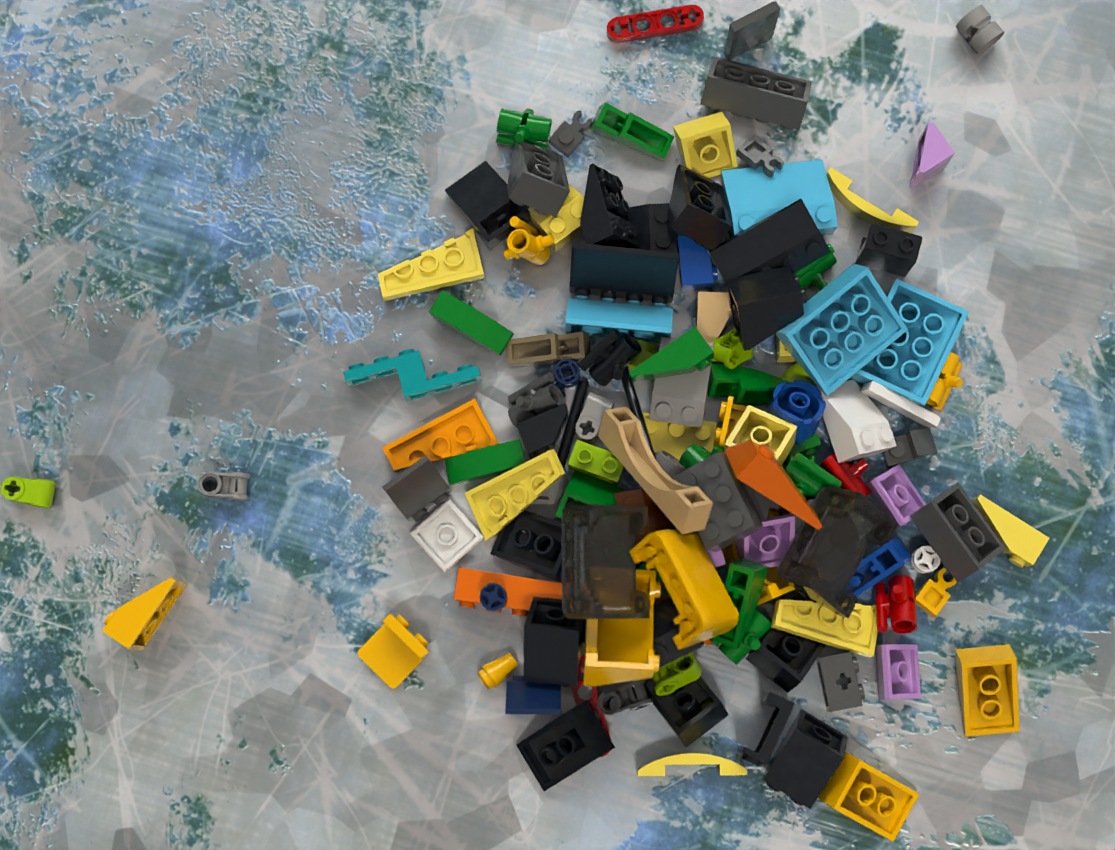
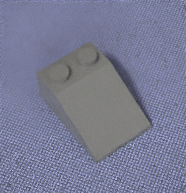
[649,336,714,428]

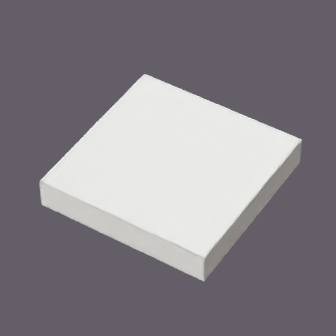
[410,499,484,573]

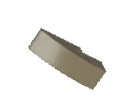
[506,331,591,366]

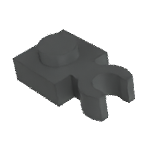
[548,110,592,158]
[736,135,784,177]

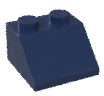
[505,676,561,714]

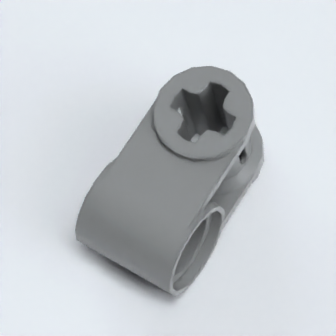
[575,392,615,444]
[198,472,251,501]

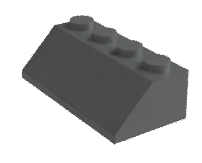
[700,57,812,130]

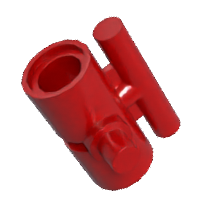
[819,453,872,507]
[874,575,917,634]

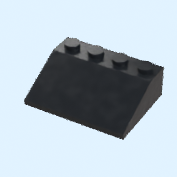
[570,242,679,304]

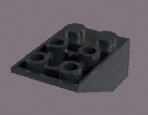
[445,161,531,250]
[580,164,638,248]

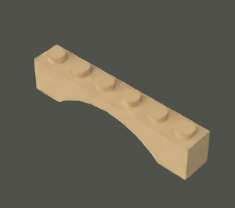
[598,406,713,534]

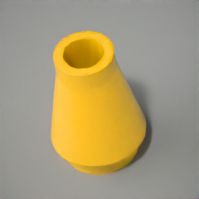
[477,653,518,690]

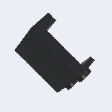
[855,223,923,277]
[738,691,795,766]

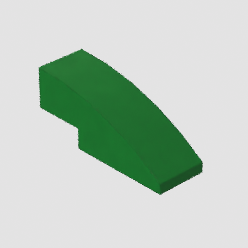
[589,102,675,160]
[429,290,514,356]
[708,364,790,405]
[444,439,525,485]

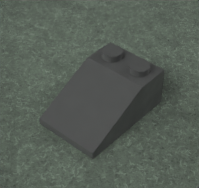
[507,141,570,217]
[382,455,452,522]

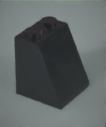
[727,266,807,351]
[523,597,587,687]
[763,709,848,809]

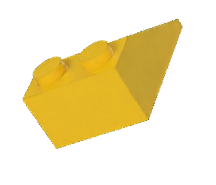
[102,578,188,651]
[955,644,1020,737]
[818,751,919,842]

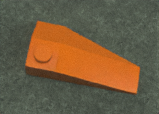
[725,440,823,530]

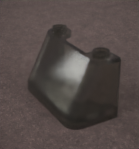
[778,486,898,618]
[562,505,650,619]

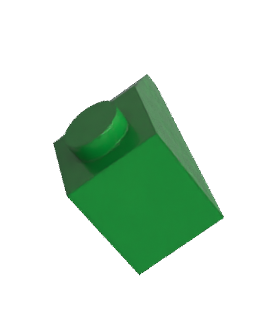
[629,327,714,382]
[713,558,768,649]

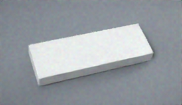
[860,381,941,428]

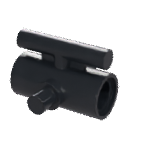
[578,329,642,386]

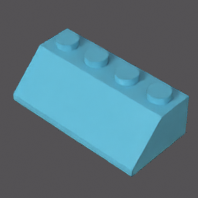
[565,295,673,343]

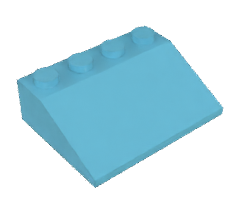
[721,159,838,238]
[775,264,908,396]
[850,278,969,406]

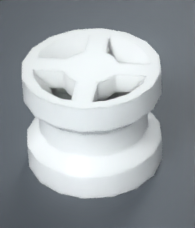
[910,545,941,574]

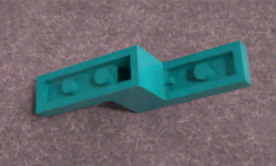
[343,349,482,402]

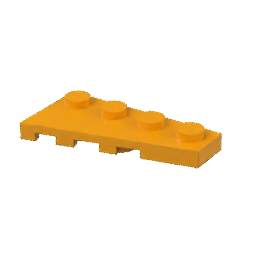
[382,398,499,472]

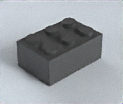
[673,451,764,552]
[910,482,1006,583]

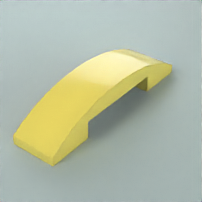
[827,167,919,233]
[637,753,747,776]

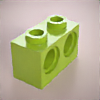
[568,440,624,486]

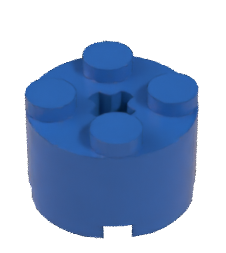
[767,380,826,444]

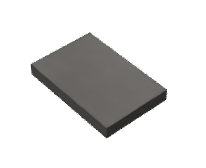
[724,1,780,60]

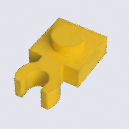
[915,568,957,617]

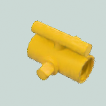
[504,216,555,265]
[926,352,963,412]

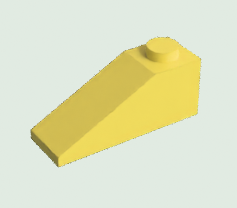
[972,494,1050,568]

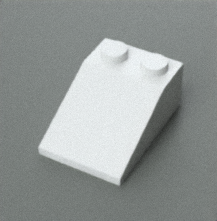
[817,380,897,463]

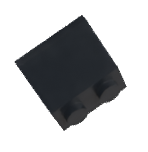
[516,403,568,460]

